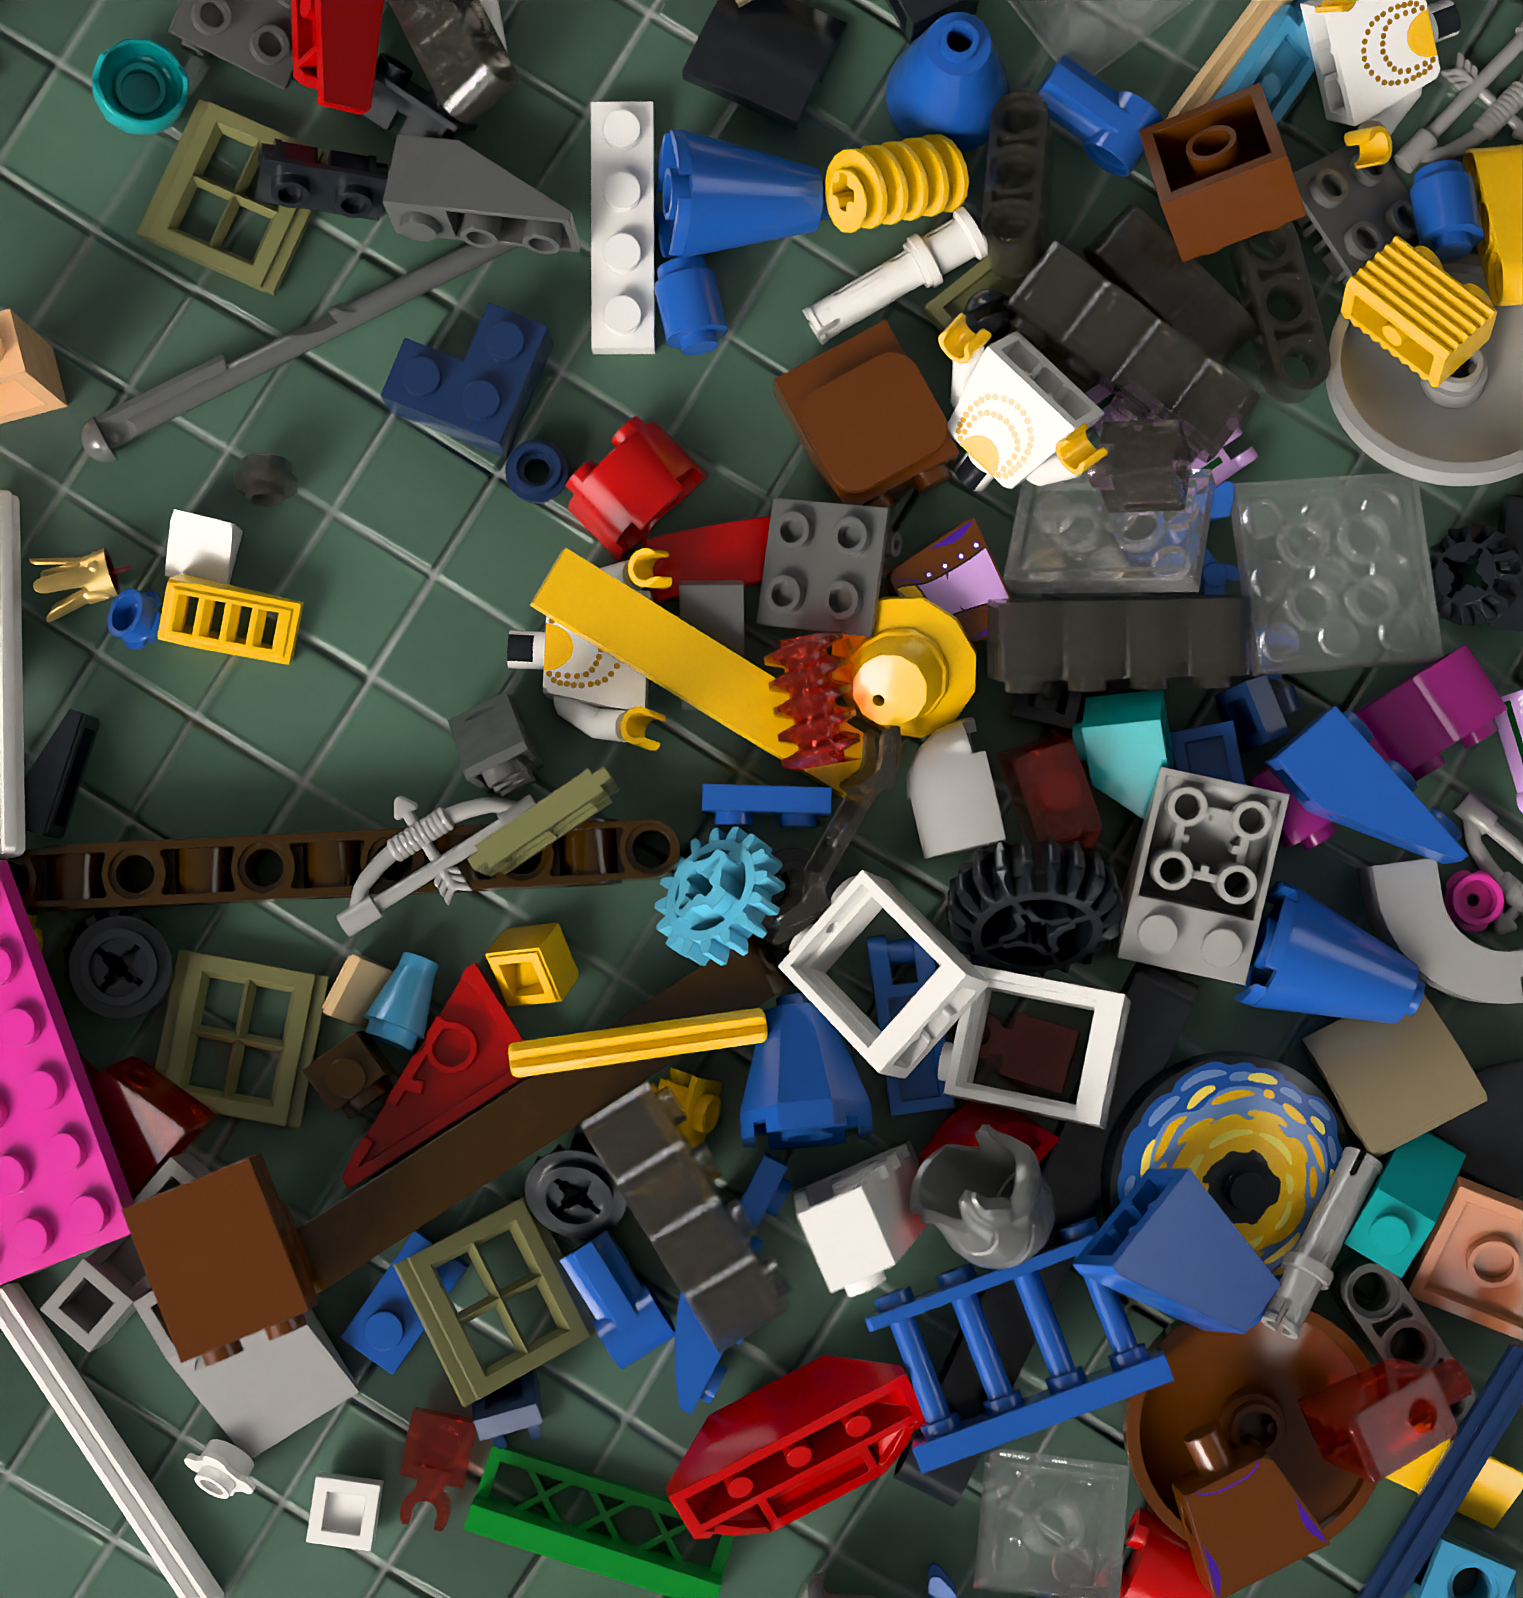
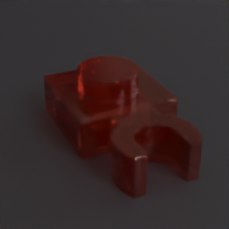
[978,1012,1081,1094]
[399,1407,476,1532]

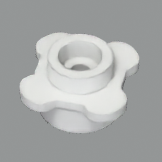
[184,1439,256,1499]

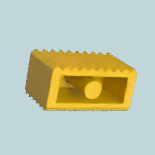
[1341,236,1498,388]

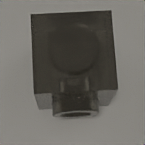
[1088,418,1192,513]

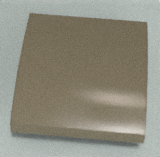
[1302,995,1487,1158]

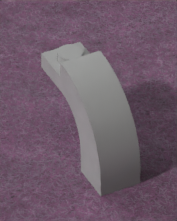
[1358,858,1523,1004]

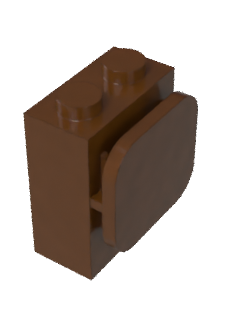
[773,319,960,510]
[121,1153,320,1366]

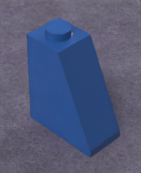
[1072,1169,1281,1334]

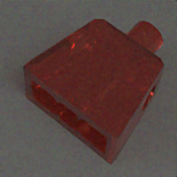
[996,733,1102,850]
[78,1052,216,1200]
[1297,1358,1472,1484]

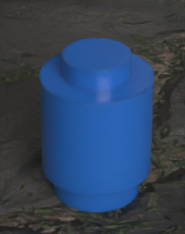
[1410,160,1484,261]
[654,256,728,356]

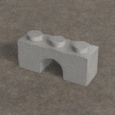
[40,1152,212,1353]

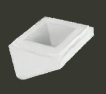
[165,509,243,584]

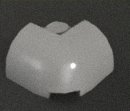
[906,717,1006,859]

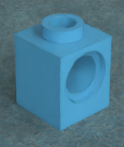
[1408,1533,1516,1598]

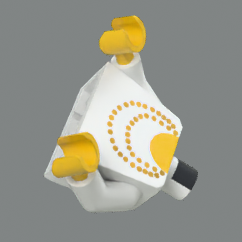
[1300,0,1461,169]
[938,313,1108,492]
[507,548,672,751]

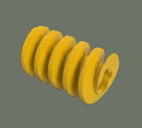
[825,134,969,233]

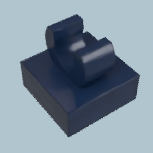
[1215,674,1302,753]
[472,1369,543,1449]

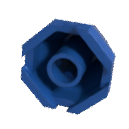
[740,993,873,1150]

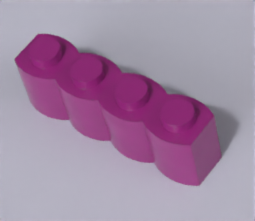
[1246,644,1508,851]

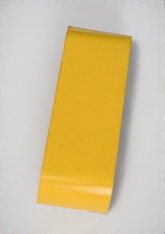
[1462,145,1523,307]

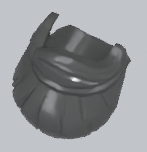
[909,1124,1056,1269]

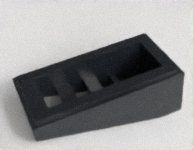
[24,709,100,839]

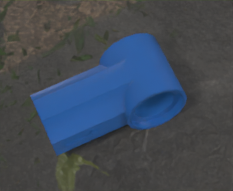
[1030,54,1163,177]
[560,1230,676,1370]

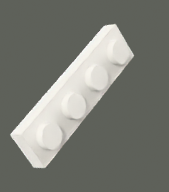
[591,101,655,354]

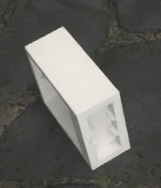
[778,870,990,1079]
[938,965,1131,1129]

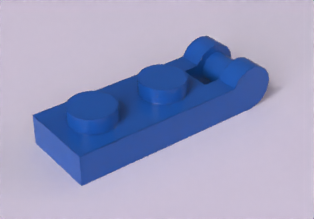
[866,935,955,1116]

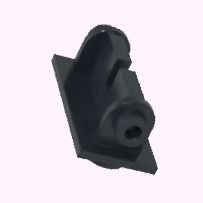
[363,53,478,140]
[254,138,388,221]

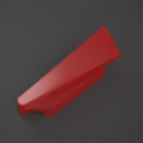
[291,0,384,115]

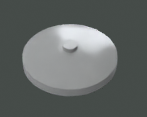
[1325,254,1523,486]

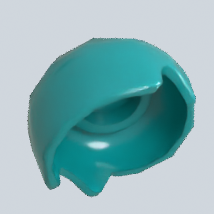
[92,38,189,136]

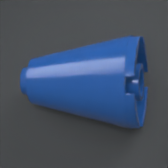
[885,12,1010,153]
[656,129,830,259]
[1234,881,1425,1024]

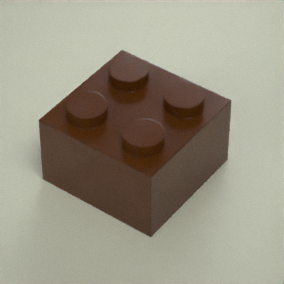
[1138,83,1306,263]

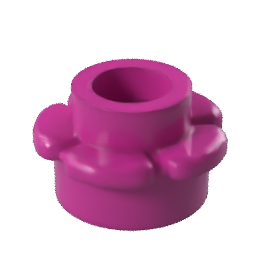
[1442,870,1505,932]

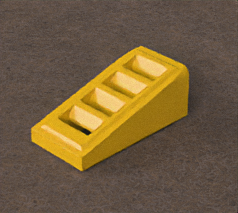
[157,573,304,665]

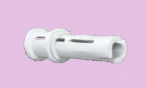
[802,206,989,345]

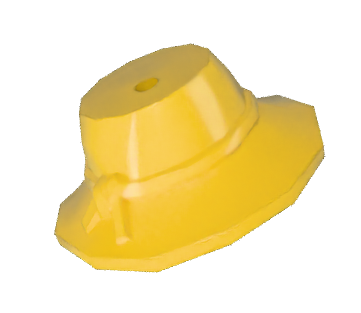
[832,597,977,738]

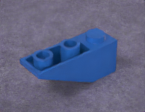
[1264,706,1468,864]

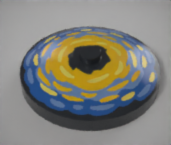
[1101,1051,1350,1281]

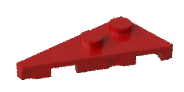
[342,963,527,1189]

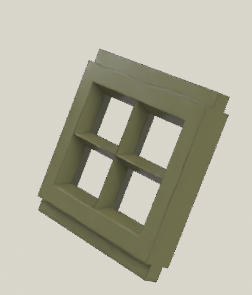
[136,99,329,296]
[467,767,620,876]
[149,949,331,1128]
[393,1196,597,1407]

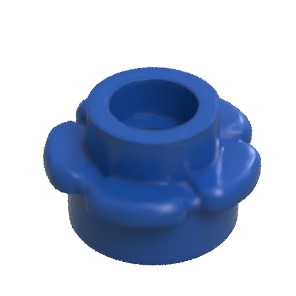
[107,589,163,650]

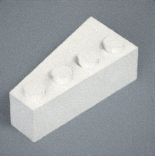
[793,1140,930,1297]

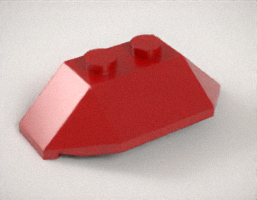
[665,1355,925,1539]

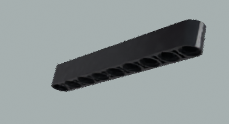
[893,962,1199,1507]

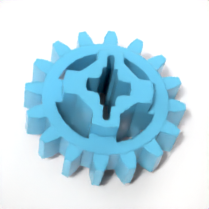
[654,826,785,966]

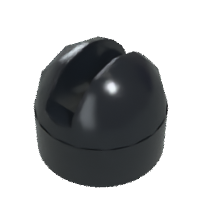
[963,289,1015,344]

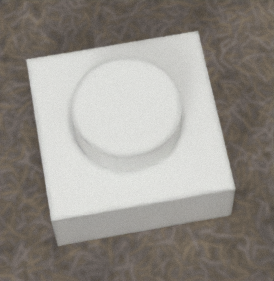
[306,1472,384,1551]

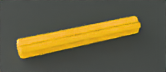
[508,1008,768,1078]

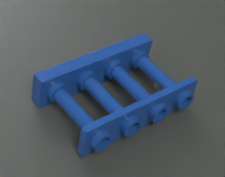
[865,1217,1174,1474]

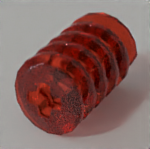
[764,631,861,770]

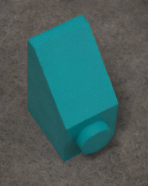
[1073,689,1176,819]
[1344,1131,1466,1278]

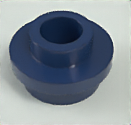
[505,439,569,503]

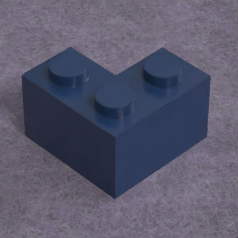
[380,302,554,459]

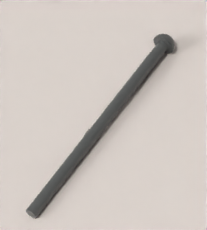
[81,243,519,463]

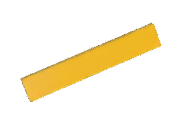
[530,548,890,805]

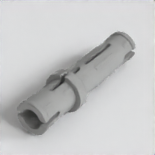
[1260,1147,1383,1339]

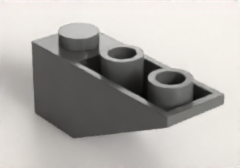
[383,134,581,254]
[448,692,545,798]

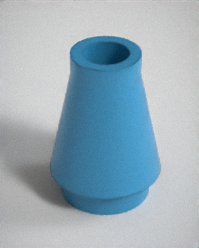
[364,952,439,1052]

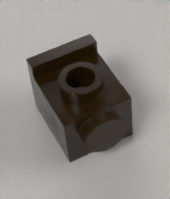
[302,1030,400,1120]

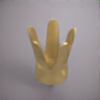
[29,548,131,623]

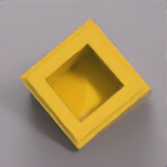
[485,923,579,1007]

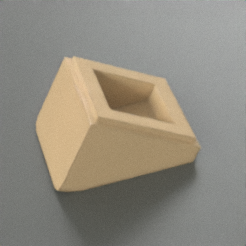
[322,954,394,1029]

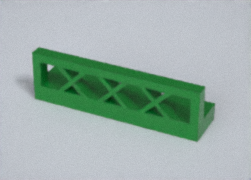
[463,1443,735,1598]

